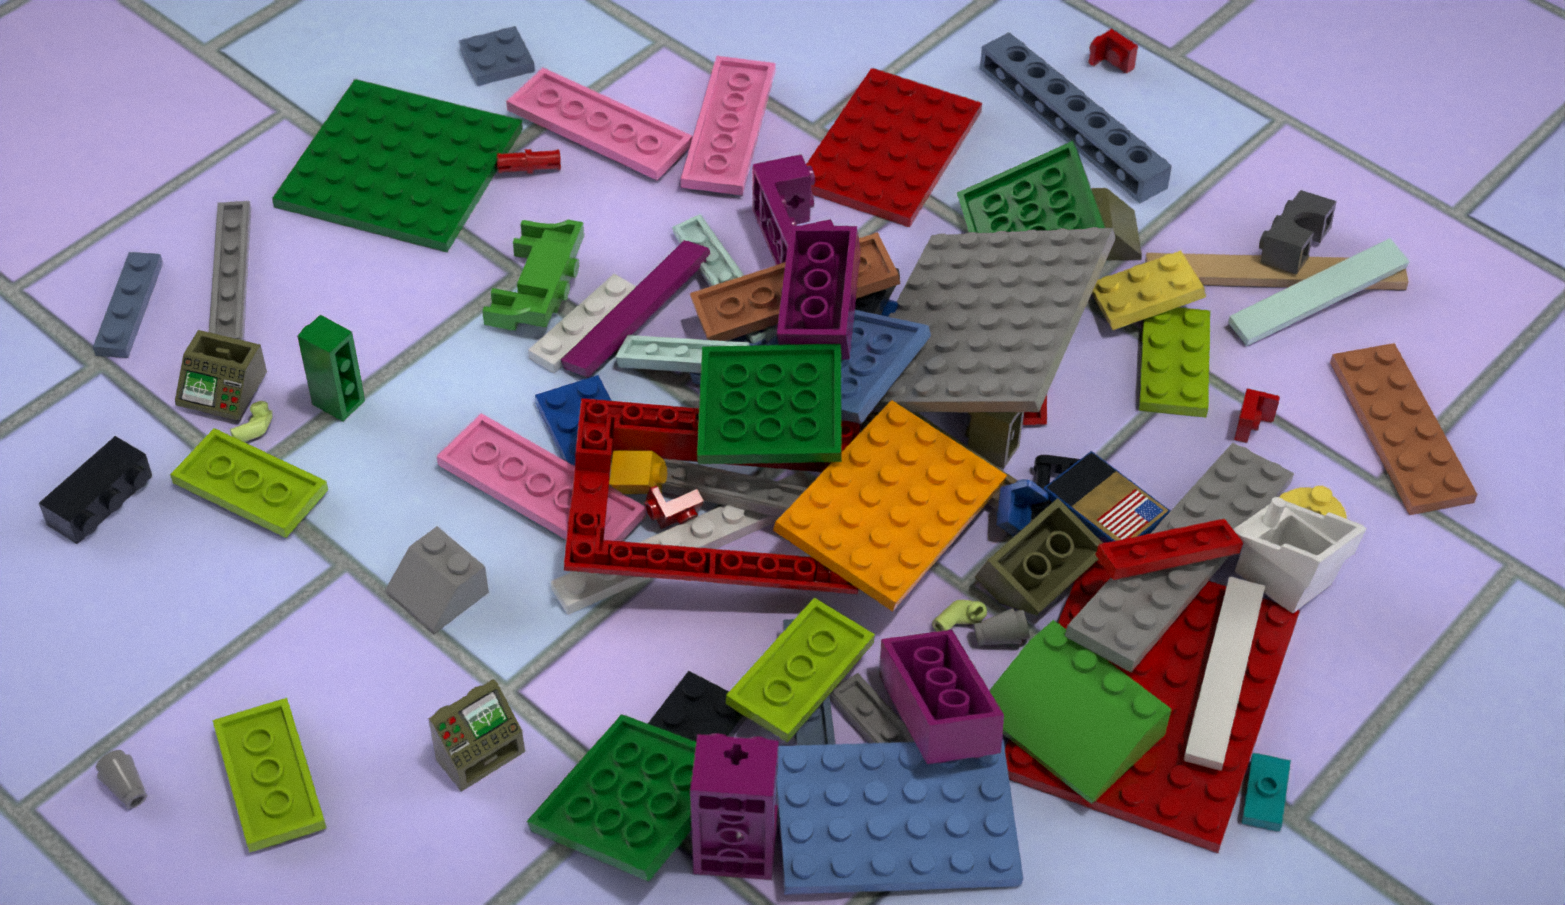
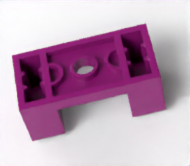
[752,154,834,265]
[690,733,779,880]

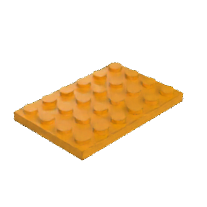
[773,400,1007,612]

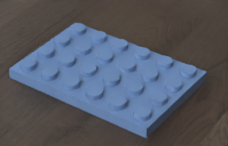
[690,310,931,424]
[776,739,1023,895]

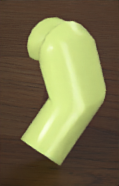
[932,600,987,632]

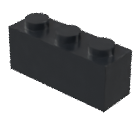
[39,436,152,544]

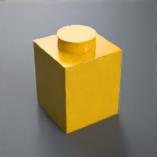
[609,451,667,495]

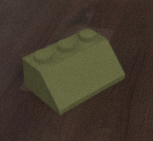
[974,498,1102,616]

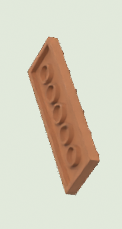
[690,232,900,341]
[1330,343,1478,515]

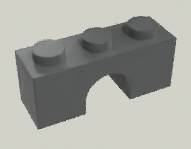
[1259,190,1337,274]

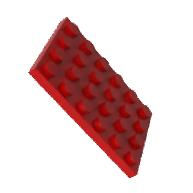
[806,68,982,227]

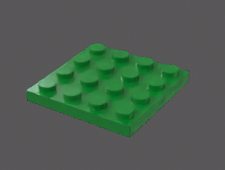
[957,141,1106,233]
[697,344,842,464]
[526,714,696,882]

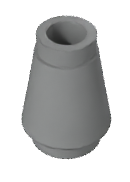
[973,608,1030,646]
[96,750,148,809]

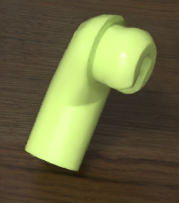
[230,401,273,442]

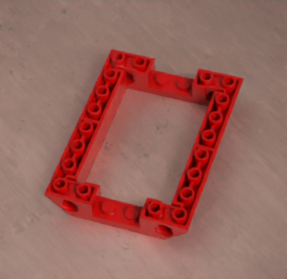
[563,398,860,594]

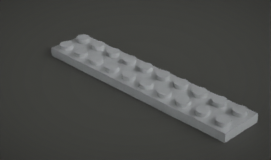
[1065,443,1294,672]

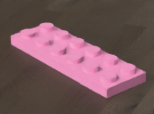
[681,56,776,196]
[506,68,692,180]
[437,413,646,541]

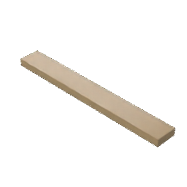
[1145,253,1409,290]

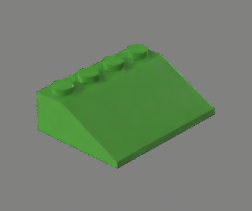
[989,620,1171,804]

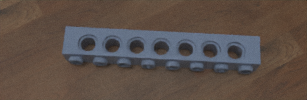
[980,32,1172,204]

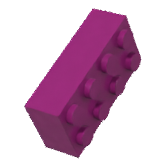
[777,226,861,360]
[879,630,1004,764]

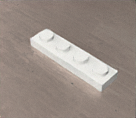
[528,274,636,374]

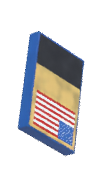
[1044,451,1171,543]

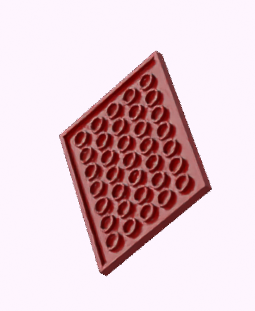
[1005,560,1300,853]

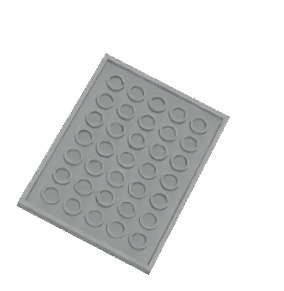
[871,227,1116,412]

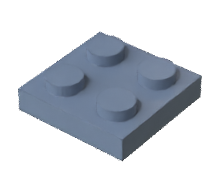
[459,26,535,86]

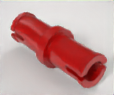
[497,149,561,174]

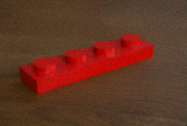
[1095,518,1243,580]

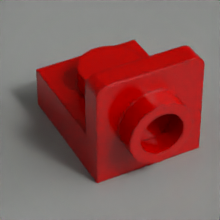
[1088,28,1138,74]
[1234,388,1280,443]

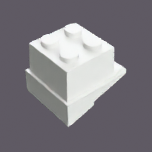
[1233,497,1367,614]

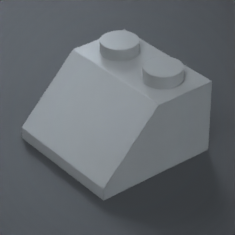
[386,526,489,635]

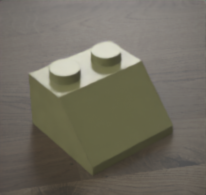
[1092,188,1142,260]

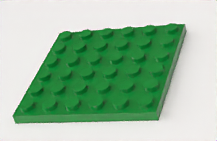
[272,79,523,252]

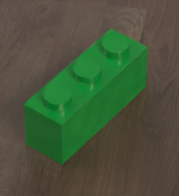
[297,314,365,422]

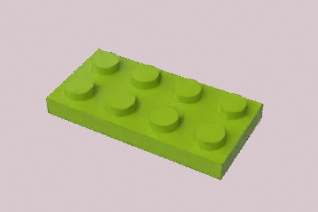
[1138,307,1211,418]
[170,428,328,538]
[726,598,875,743]
[212,698,327,853]

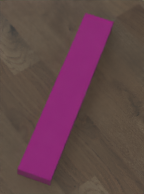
[561,240,711,378]

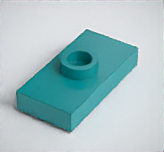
[1241,752,1291,832]

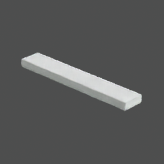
[1183,576,1265,771]

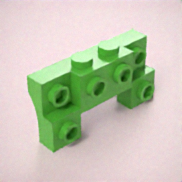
[482,219,584,331]

